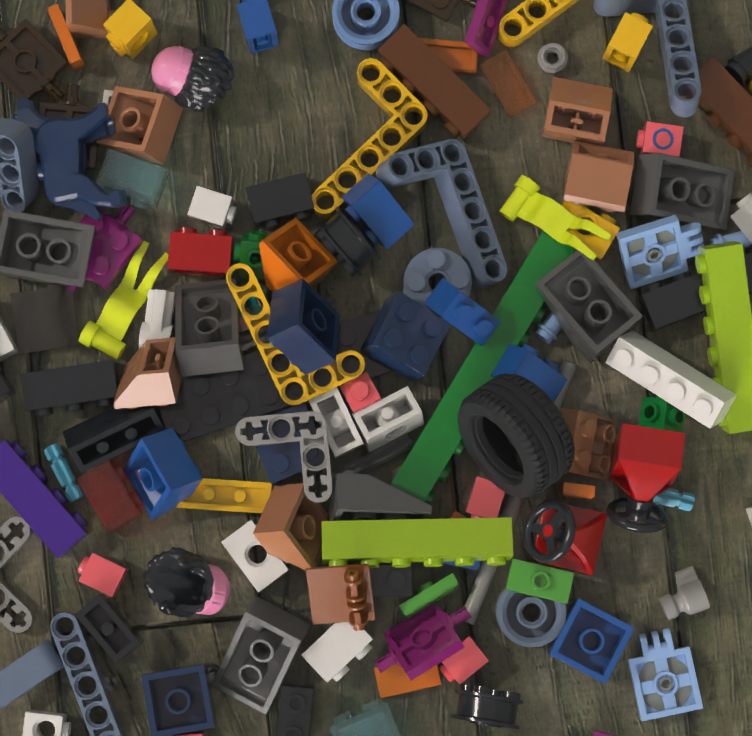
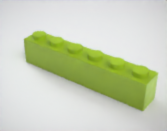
[695,241,752,434]
[321,517,513,568]

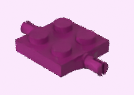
[63,204,143,293]
[374,601,472,681]

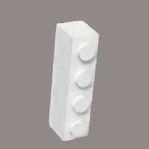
[606,330,737,429]

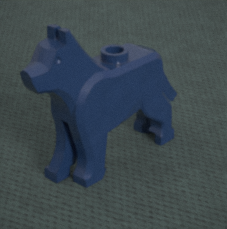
[9,98,128,222]

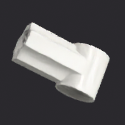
[139,289,175,349]

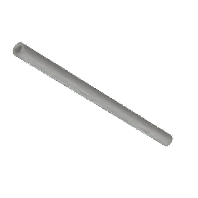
[465,361,577,625]

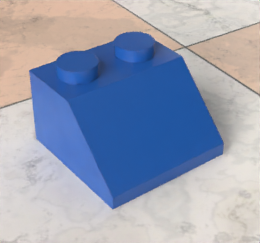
[123,428,202,520]

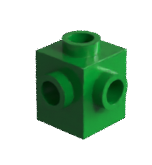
[234,231,268,279]
[639,395,686,433]

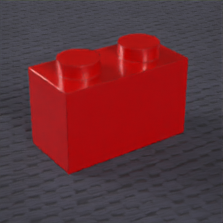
[167,227,234,277]

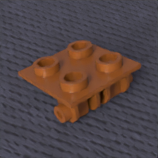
[306,564,376,631]

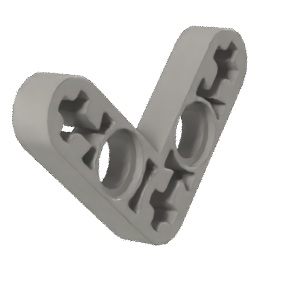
[235,411,333,503]
[0,516,35,633]

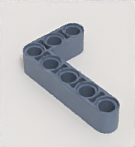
[593,0,701,117]
[0,117,40,212]
[376,139,507,289]
[50,611,126,736]
[0,640,64,710]

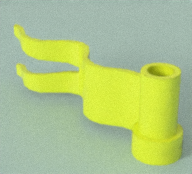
[499,175,612,261]
[78,241,169,360]

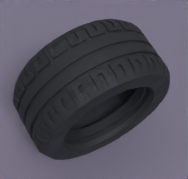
[458,373,575,498]

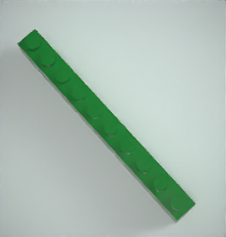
[391,231,575,505]

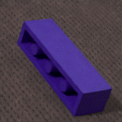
[0,439,90,558]

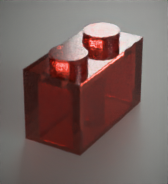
[76,460,144,533]

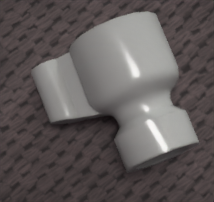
[659,566,710,621]

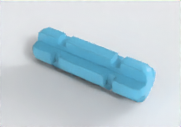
[44,443,84,502]
[653,488,695,511]

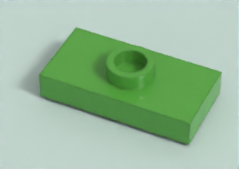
[505,558,574,604]
[399,573,460,618]

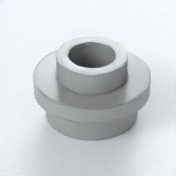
[537,43,568,74]

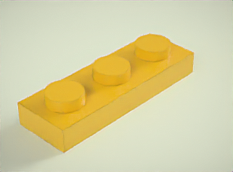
[177,478,272,514]

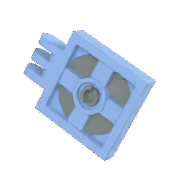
[616,215,704,290]
[627,628,703,721]

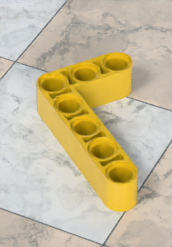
[498,0,579,47]
[312,58,428,219]
[226,263,365,405]

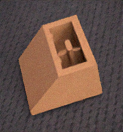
[541,77,613,146]
[563,140,634,212]
[114,337,182,409]
[558,408,617,481]

